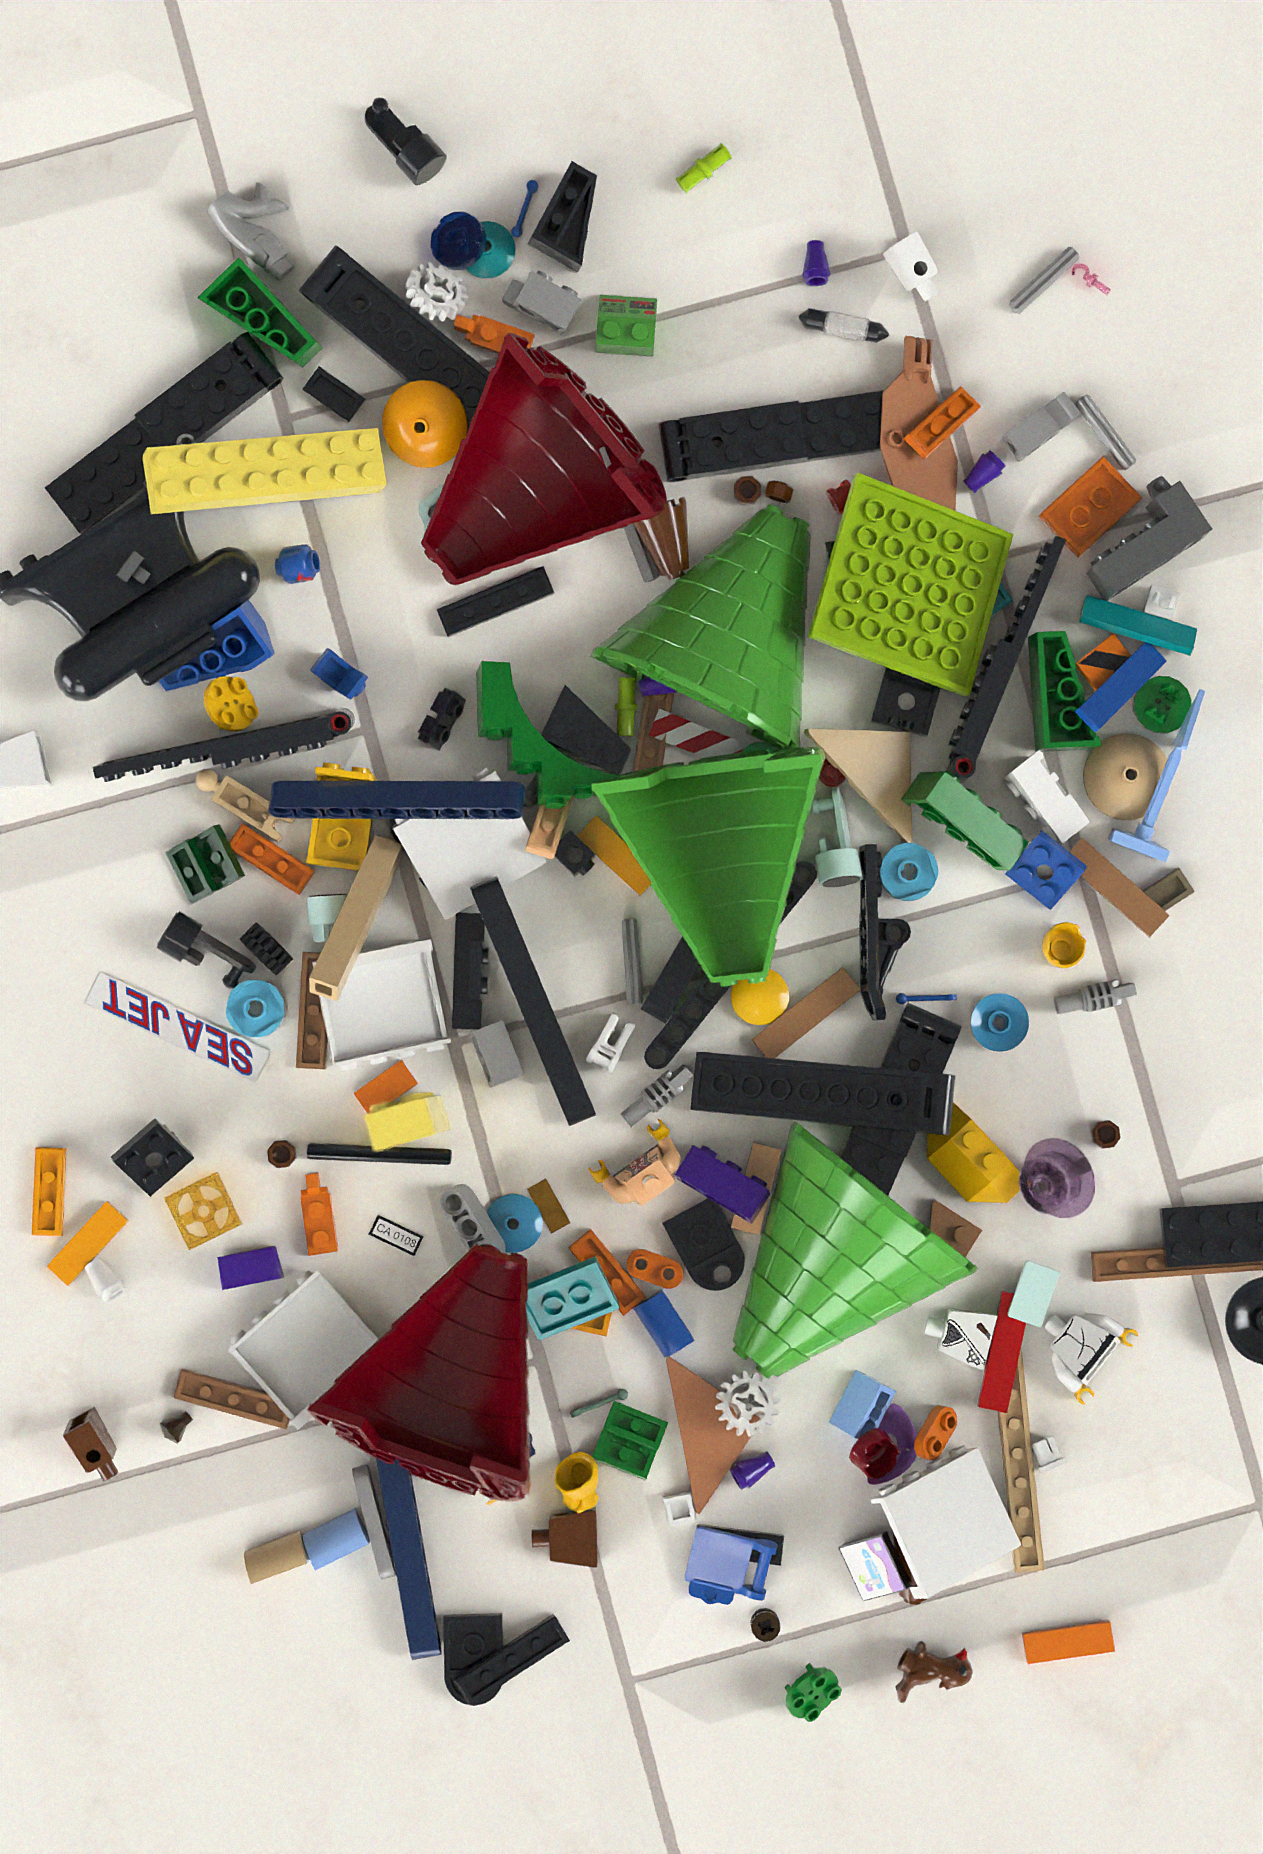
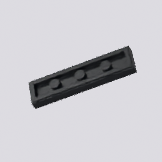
[436,566,555,637]
[454,1614,570,1706]

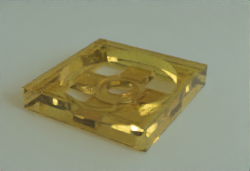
[164,1172,243,1250]

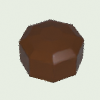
[733,476,761,505]
[764,480,794,503]
[1091,1120,1121,1149]
[267,1140,297,1168]

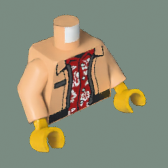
[588,1119,681,1206]

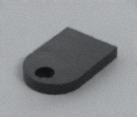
[662,1198,745,1291]
[443,1613,503,1706]

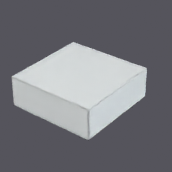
[662,1491,697,1527]

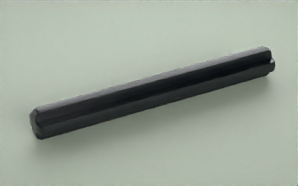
[307,1143,452,1165]

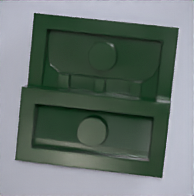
[165,824,245,904]

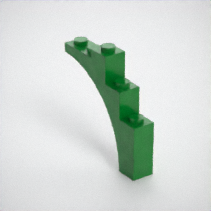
[476,661,622,809]

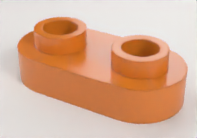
[627,1249,683,1289]
[914,1405,957,1461]

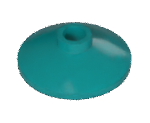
[465,221,516,279]

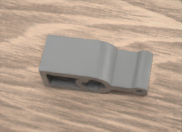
[1002,392,1081,462]

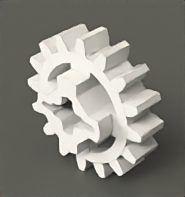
[404,263,468,321]
[715,1371,780,1437]

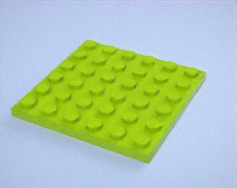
[808,473,1014,697]

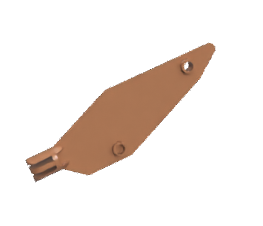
[880,336,958,511]

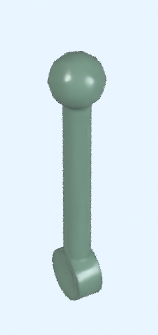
[570,1389,628,1418]

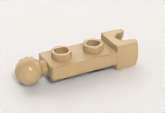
[196,769,295,842]

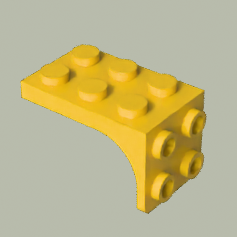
[306,763,378,871]

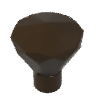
[160,1411,193,1444]

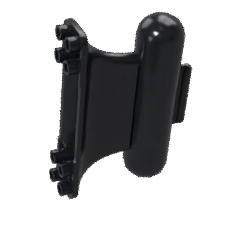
[0,480,260,701]

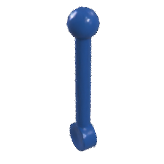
[511,180,538,237]
[896,993,957,1005]

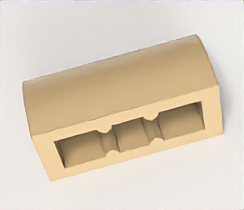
[244,1530,310,1584]

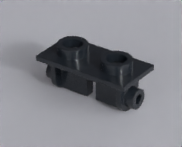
[417,687,466,751]

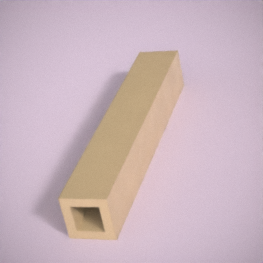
[309,835,402,1001]

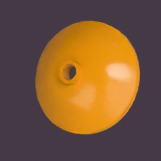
[382,380,468,468]

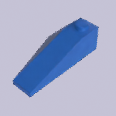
[159,600,275,691]

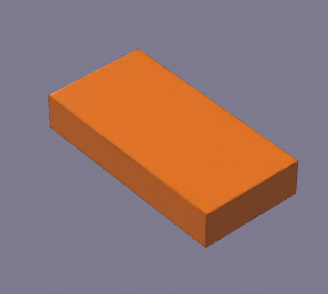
[353,1060,418,1114]

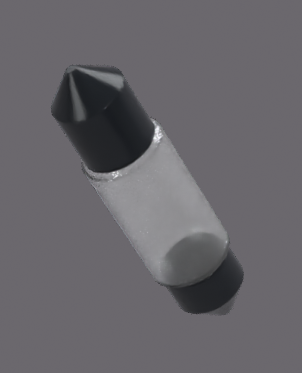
[799,308,889,343]

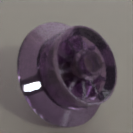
[1019,1138,1095,1218]

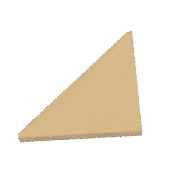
[804,729,912,843]

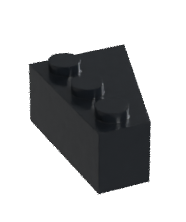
[527,161,597,273]
[541,685,631,775]

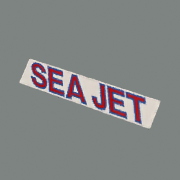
[85,972,270,1083]

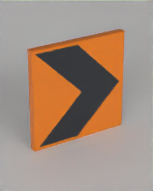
[1076,633,1131,691]

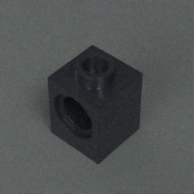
[554,830,595,877]

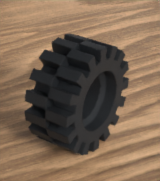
[239,922,293,976]

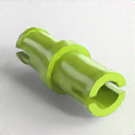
[675,143,732,194]
[615,677,638,737]

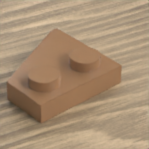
[929,1199,982,1257]

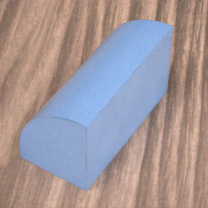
[829,1370,896,1439]
[303,1508,370,1571]

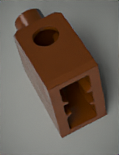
[63,1407,119,1481]
[532,1506,598,1568]

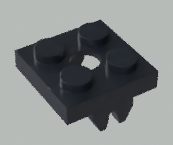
[871,667,941,737]
[111,1118,194,1197]

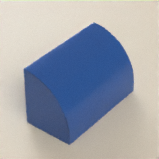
[633,1289,694,1358]

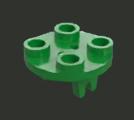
[1133,676,1192,734]
[784,1663,842,1722]

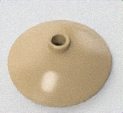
[1083,733,1170,820]

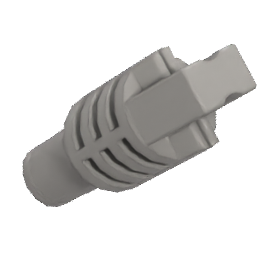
[1054,979,1137,1014]
[620,1065,693,1127]

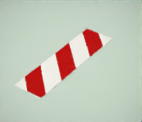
[649,708,748,758]

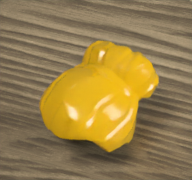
[555,1452,599,1513]

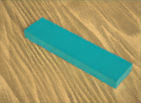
[1079,595,1197,656]

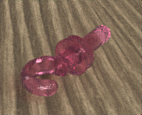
[1072,263,1111,295]

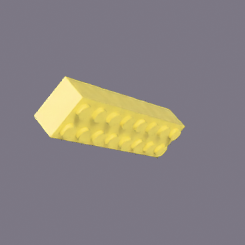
[142,428,387,514]
[364,1092,451,1151]

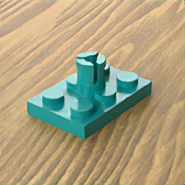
[526,1256,620,1341]

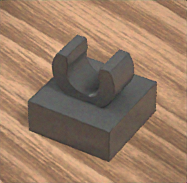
[116,551,150,584]

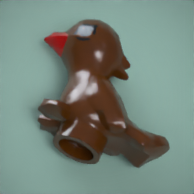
[895,1641,973,1703]

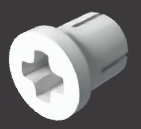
[1032,1436,1067,1473]

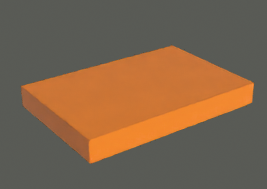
[1039,456,1142,558]

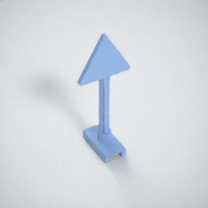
[1108,689,1205,862]

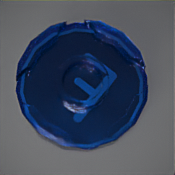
[430,212,487,270]

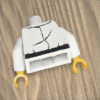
[1045,1313,1138,1405]

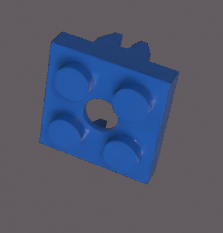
[1005,830,1088,910]

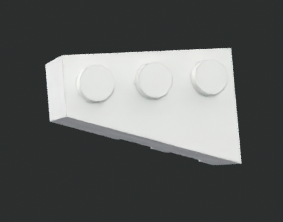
[1005,750,1090,845]

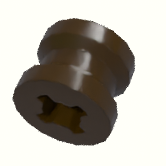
[750,1608,781,1642]

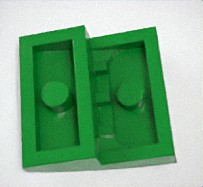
[592,1401,668,1480]

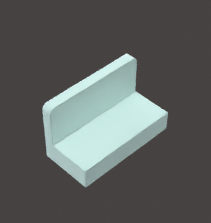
[1008,1261,1060,1328]

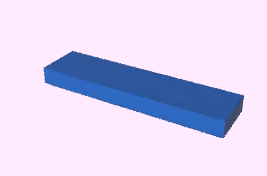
[1075,642,1167,732]

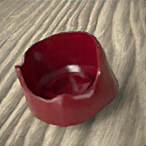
[849,1428,901,1479]

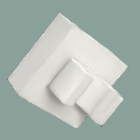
[1143,584,1180,621]

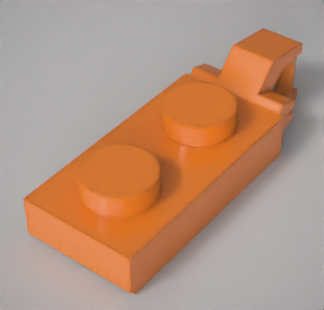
[453,314,535,354]
[300,1172,338,1256]

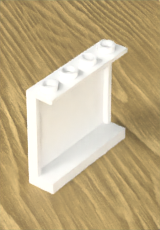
[392,768,547,920]
[312,938,451,1071]
[228,1270,379,1430]
[870,1445,1021,1599]

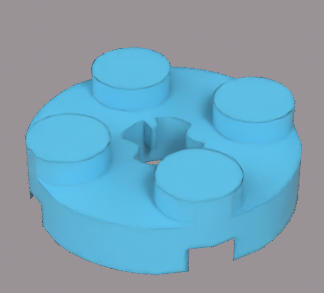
[879,843,938,901]
[226,980,285,1037]

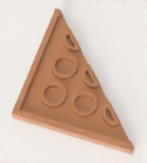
[666,1356,761,1514]

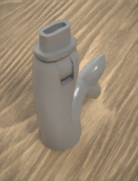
[207,182,294,280]

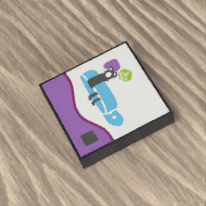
[838,1531,912,1601]

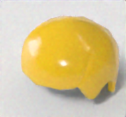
[1042,922,1086,969]

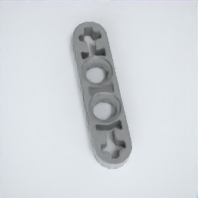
[352,1464,396,1580]

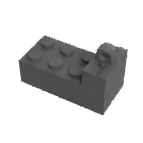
[1087,476,1212,601]

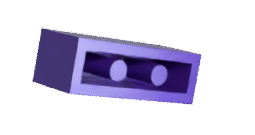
[675,1145,770,1224]

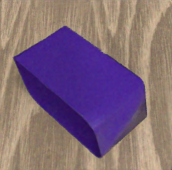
[217,1246,284,1290]

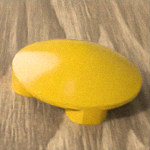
[731,969,789,1025]

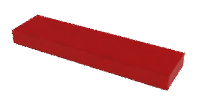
[977,1291,1026,1413]

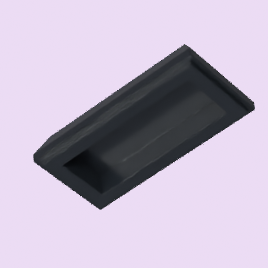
[302,366,366,422]

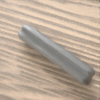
[1009,247,1079,314]
[1075,395,1136,470]
[621,919,643,1005]

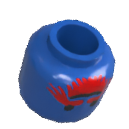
[275,544,320,584]

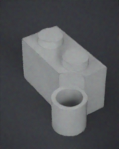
[502,271,582,335]

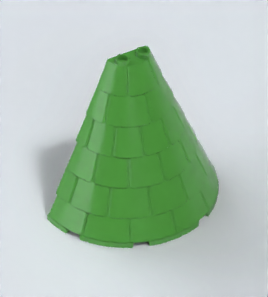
[590,504,811,749]
[592,747,825,987]
[733,1121,978,1379]

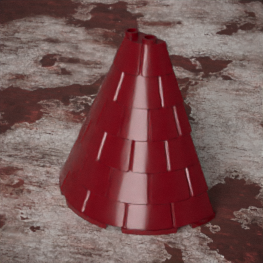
[421,333,667,586]
[307,1244,531,1502]

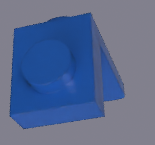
[310,648,368,700]

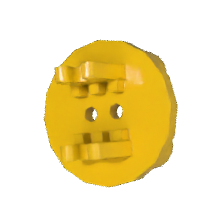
[203,676,259,732]

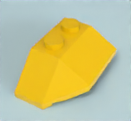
[926,1102,1028,1203]

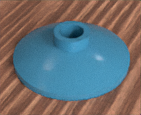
[970,993,1029,1052]
[486,1194,543,1253]

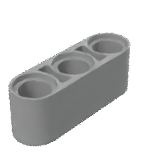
[440,1184,505,1253]

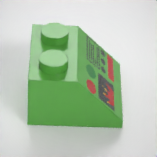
[596,295,657,356]

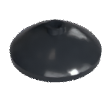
[1225,1277,1263,1365]

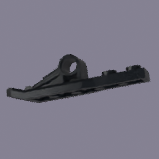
[859,844,911,1021]

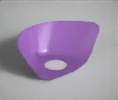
[867,1403,917,1485]

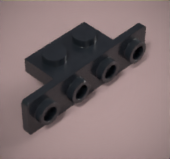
[452,913,489,1030]

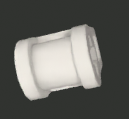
[586,1013,635,1074]

